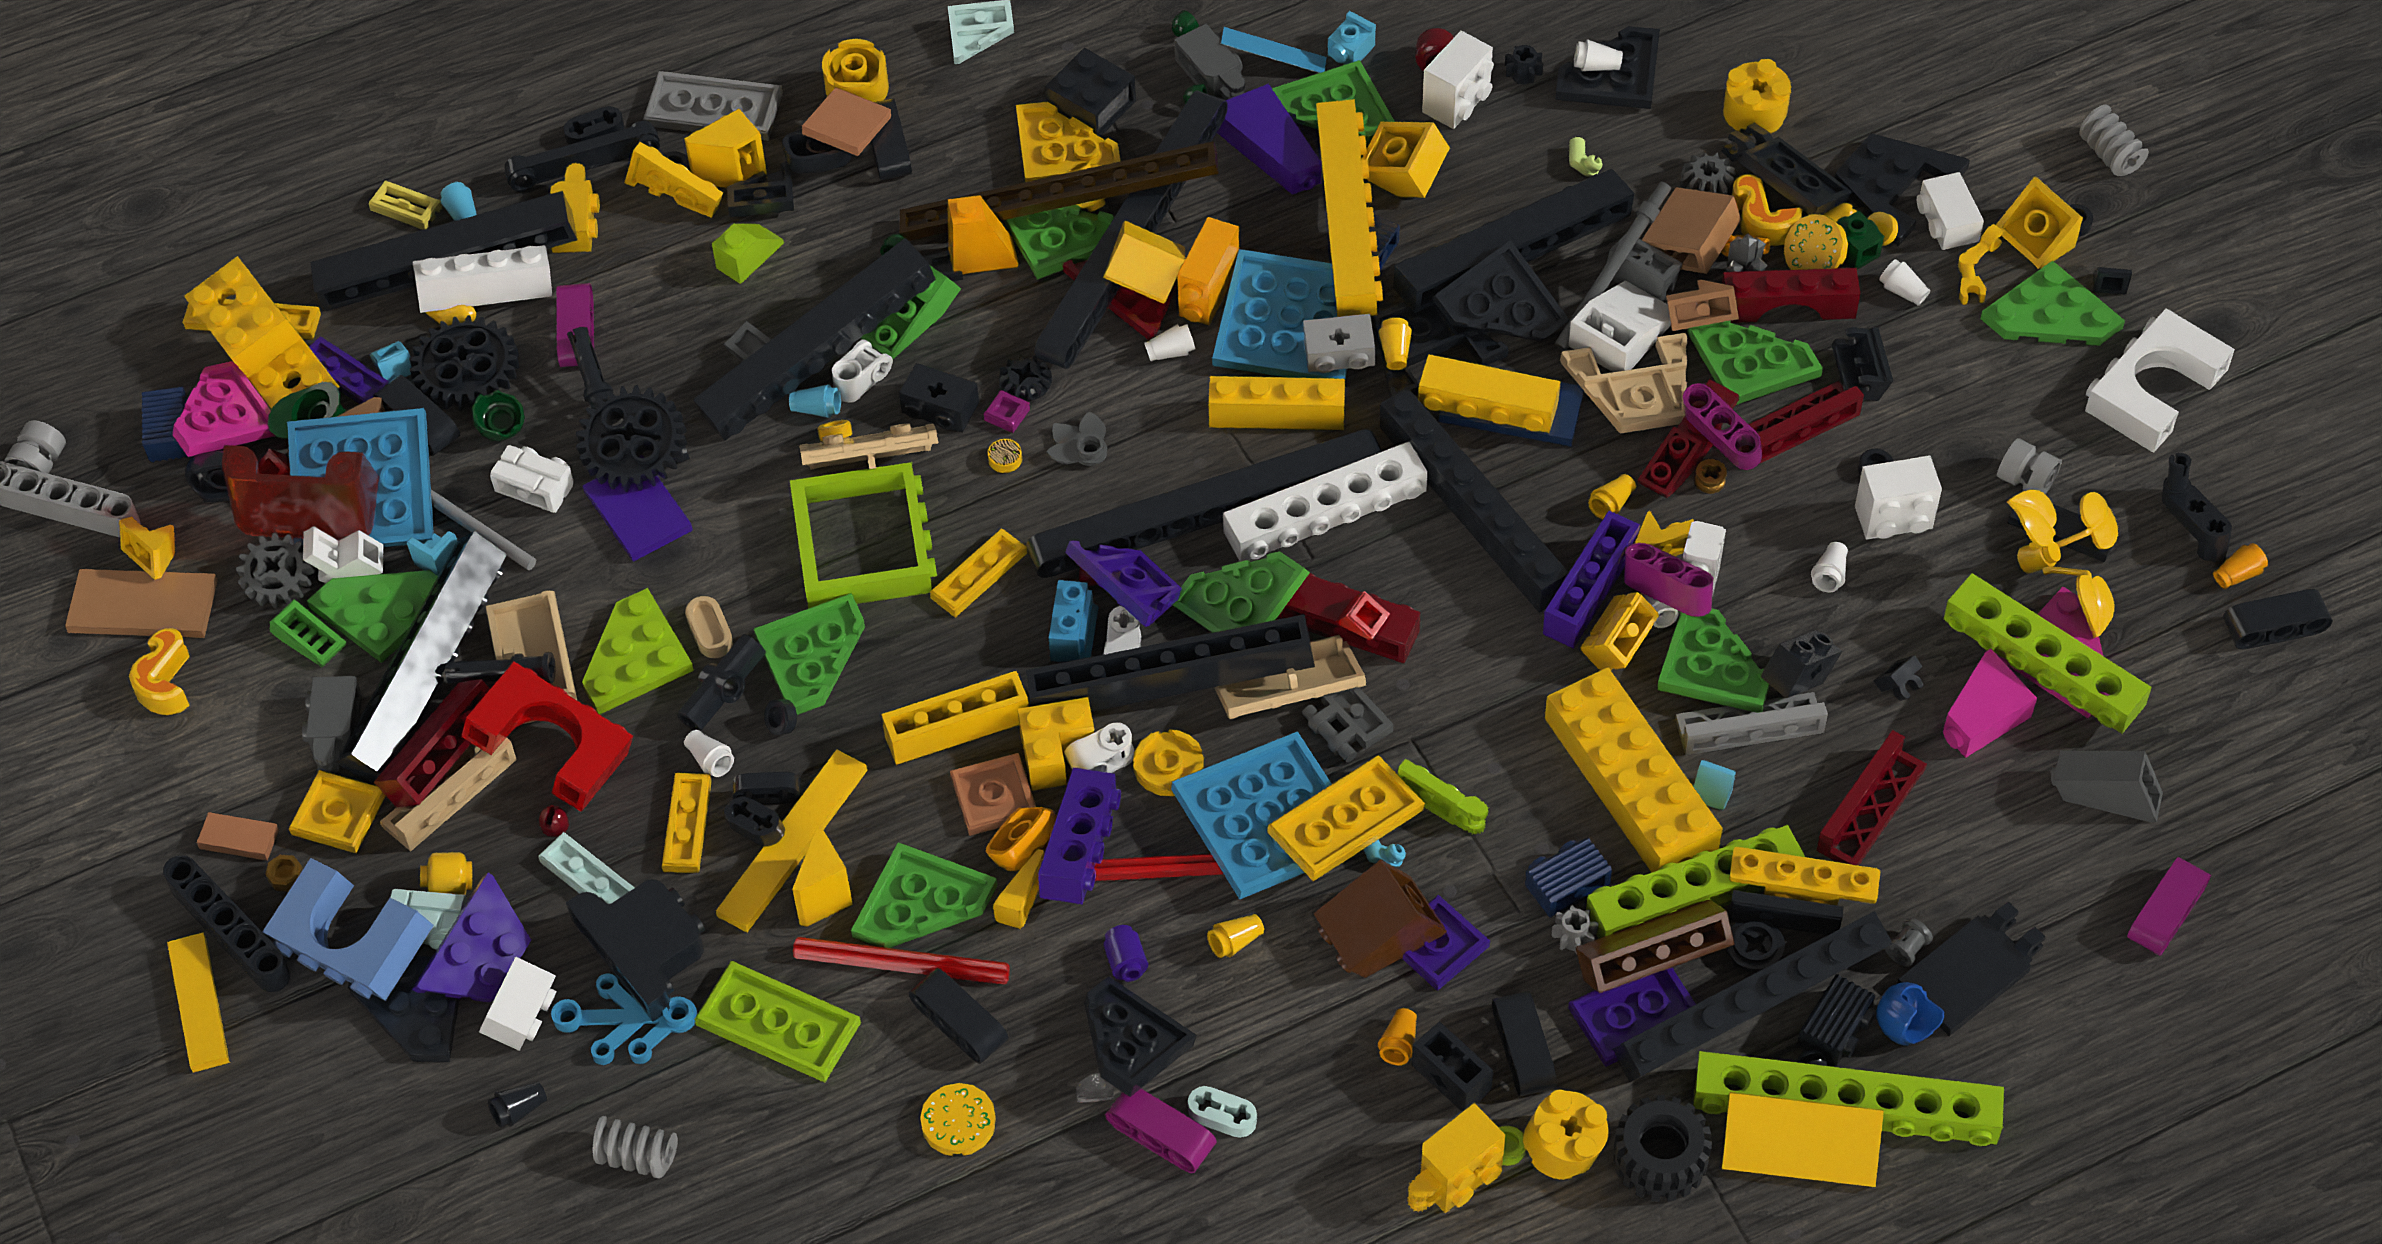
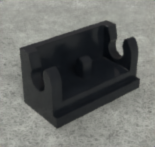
[1831,327,1893,401]

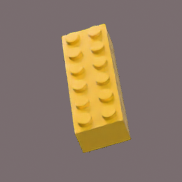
[1545,667,1723,873]

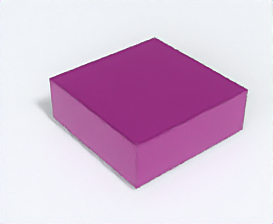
[984,390,1030,433]

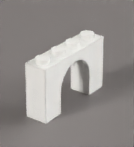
[2085,308,2235,453]

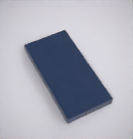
[1439,382,1584,446]

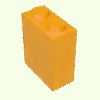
[1177,217,1239,325]

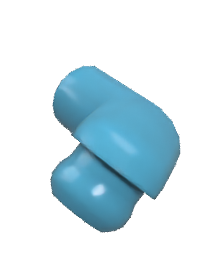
[1364,839,1406,868]

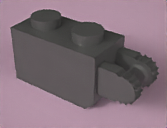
[1174,24,1245,100]
[302,676,362,775]

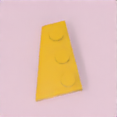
[625,142,723,218]

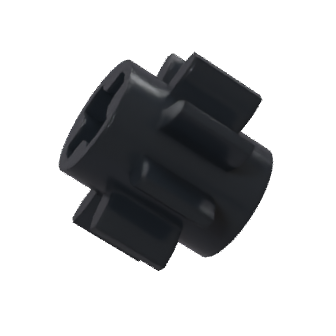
[1505,45,1544,84]

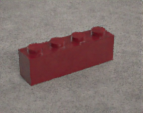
[1276,573,1421,664]
[374,679,490,807]

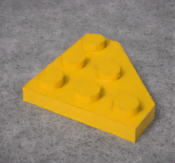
[1016,102,1120,182]

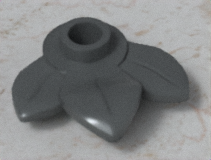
[1047,412,1107,466]

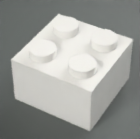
[1422,31,1494,129]
[1855,456,1942,540]

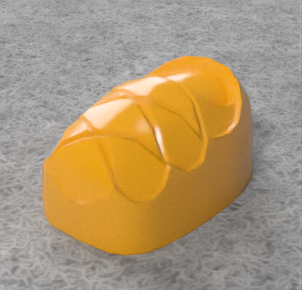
[986,807,1057,871]

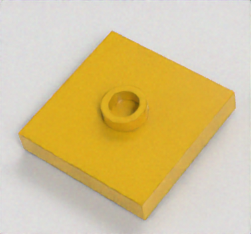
[289,770,386,853]

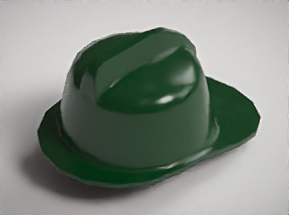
[268,382,346,439]

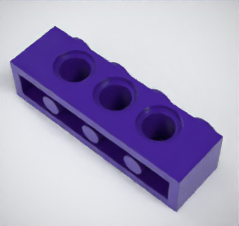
[1543,511,1640,649]
[1038,768,1121,905]

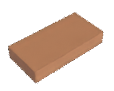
[197,812,279,861]

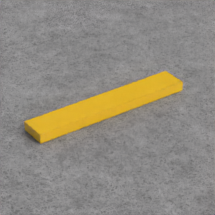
[716,749,867,933]

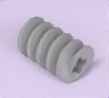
[2079,104,2149,176]
[593,1116,678,1179]

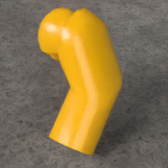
[426,305,476,326]

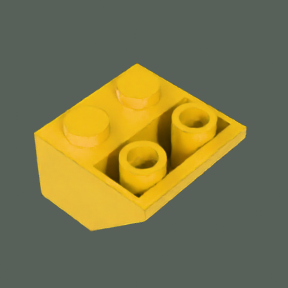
[684,109,767,188]

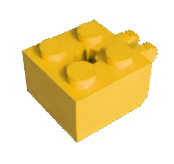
[1407,1103,1505,1213]

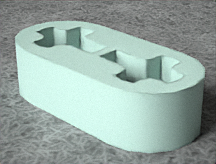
[1188,1086,1257,1138]

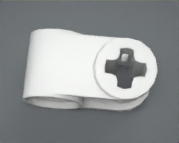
[832,339,893,403]
[1104,606,1141,654]
[1064,723,1134,773]

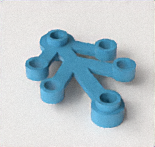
[551,973,697,1065]

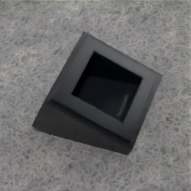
[2093,267,2132,295]

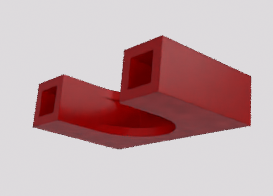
[461,662,633,812]

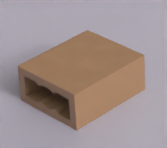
[1642,187,1741,274]

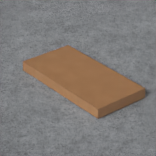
[65,569,218,638]

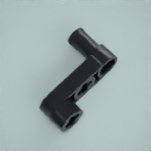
[2162,453,2232,563]

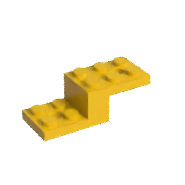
[184,256,340,409]

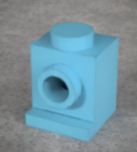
[1328,11,1376,65]

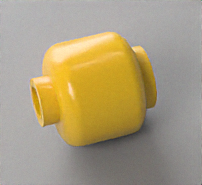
[420,852,472,895]

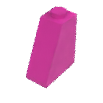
[1943,649,2037,758]

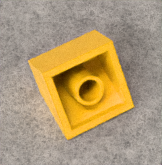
[1361,122,1450,198]

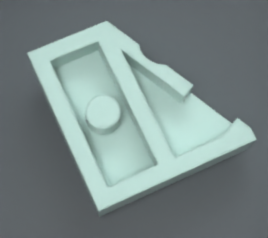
[948,0,1014,64]

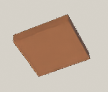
[802,88,891,156]
[950,753,1036,836]

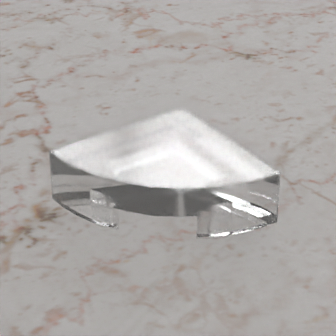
[1076,1072,1114,1103]

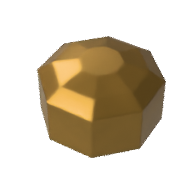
[266,854,303,892]

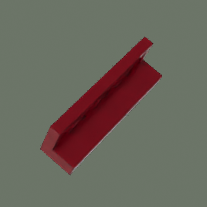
[1738,381,1864,464]
[1816,730,1927,866]

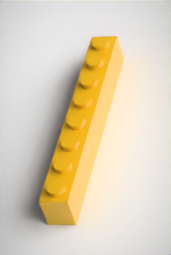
[1316,99,1383,317]

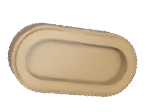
[685,596,733,658]

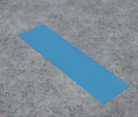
[1221,27,1327,73]

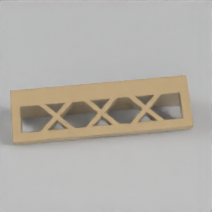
[380,738,517,852]

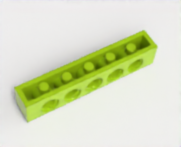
[1943,573,2152,734]
[1586,825,1805,939]

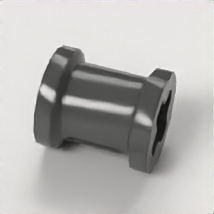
[1884,918,1933,967]

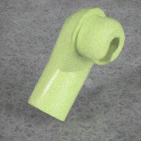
[1569,137,1603,177]

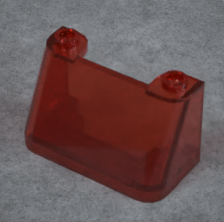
[222,445,379,541]

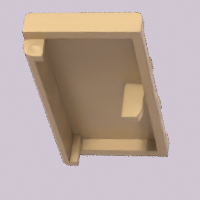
[800,423,938,470]
[486,591,577,724]
[1214,635,1366,719]

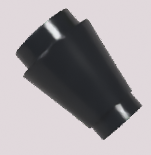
[488,1081,547,1127]

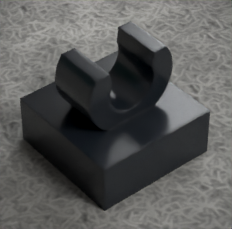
[1873,655,1923,701]

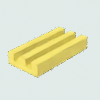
[368,181,442,230]

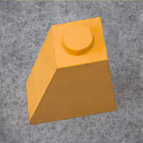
[948,195,1018,274]

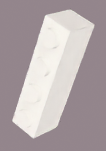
[413,245,552,313]

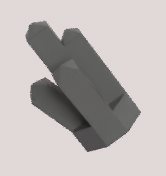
[1726,233,1768,272]

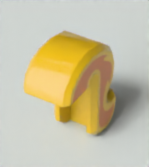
[1732,174,1802,246]
[129,628,190,715]

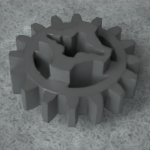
[236,533,314,608]

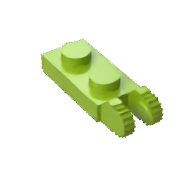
[1397,759,1489,835]

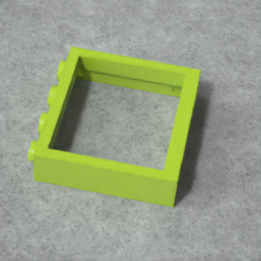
[790,462,937,609]

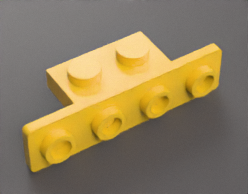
[1729,847,1880,906]

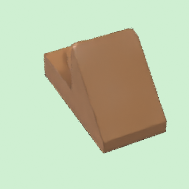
[1666,280,1739,331]

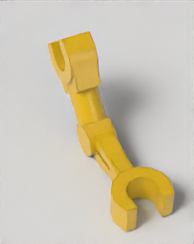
[1958,224,2004,305]

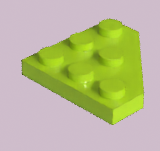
[582,588,694,715]

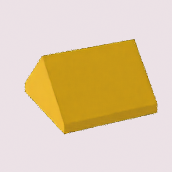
[1996,177,2083,269]
[1103,221,1185,304]
[792,828,853,927]

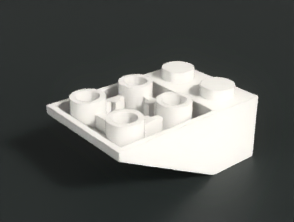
[1569,280,1671,372]

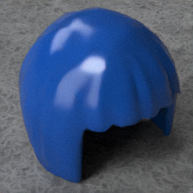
[1876,982,1945,1046]

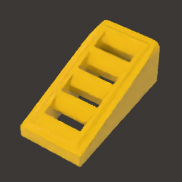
[993,849,1045,929]

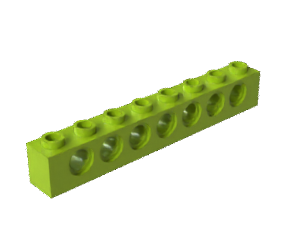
[1693,1051,2004,1146]

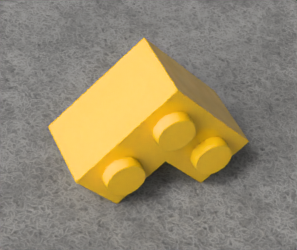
[1018,697,1094,791]

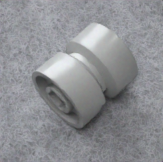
[4,420,66,474]
[1997,438,2062,494]

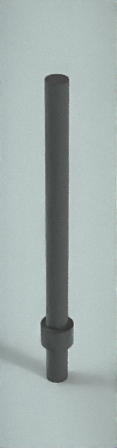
[1554,181,1671,351]

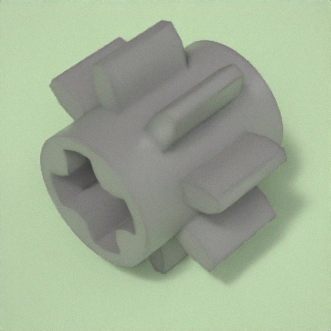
[1551,905,1598,954]

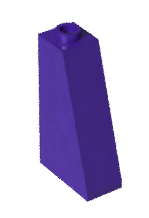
[1217,84,1321,195]

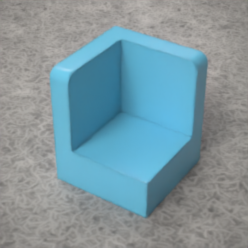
[407,531,457,576]

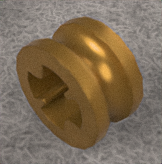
[1695,459,1727,494]

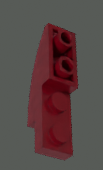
[1638,379,1739,498]

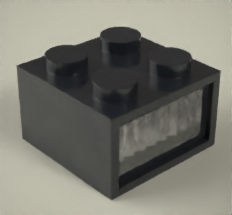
[1045,47,1136,137]

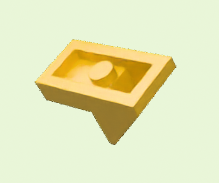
[1634,510,1694,556]
[119,516,175,580]

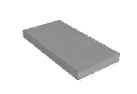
[643,71,783,141]

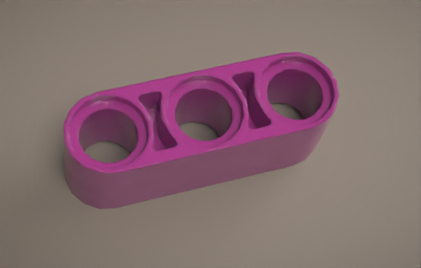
[556,283,594,367]
[1683,383,1762,470]
[1624,543,1714,617]
[2127,857,2211,956]
[1105,1089,1217,1173]

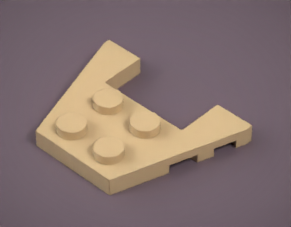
[1560,333,1687,434]

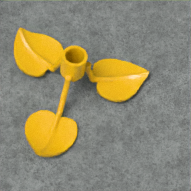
[2007,490,2118,638]

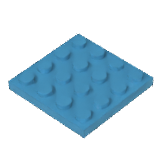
[1212,249,1348,379]
[287,408,434,547]
[1171,731,1332,899]

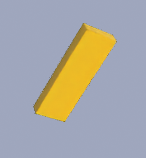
[930,528,1027,618]
[662,773,712,873]

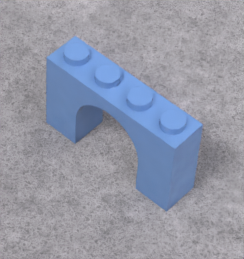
[262,858,434,1001]

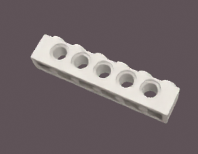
[1223,442,1427,562]

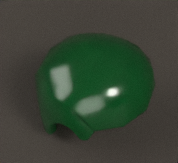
[471,390,525,441]

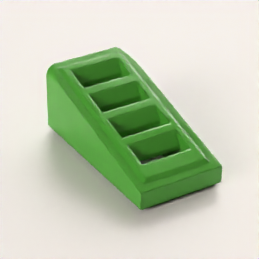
[270,599,346,667]

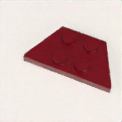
[1062,260,1177,341]

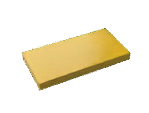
[1267,755,1425,881]
[1721,1092,1884,1187]

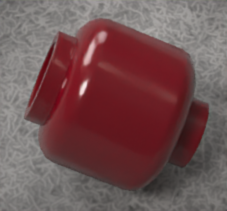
[1415,28,1454,71]

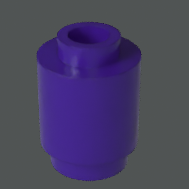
[1103,925,1148,982]

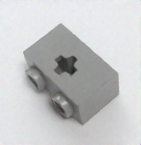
[1303,314,1375,373]

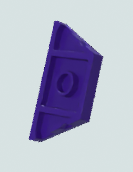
[1065,541,1182,627]
[412,872,531,1003]

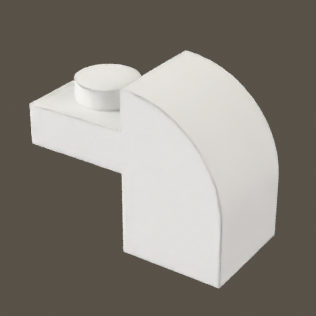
[303,526,383,583]

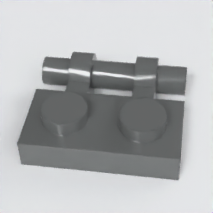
[1302,687,1393,763]

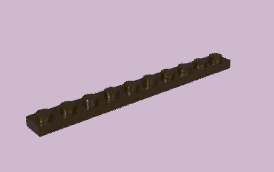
[900,141,1219,241]

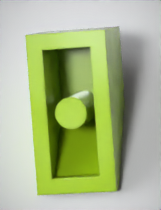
[712,223,784,284]

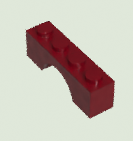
[1722,268,1860,323]

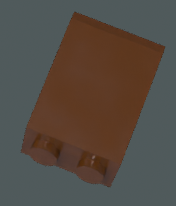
[1314,859,1447,978]

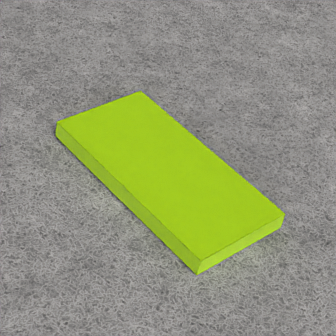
[694,961,861,1083]

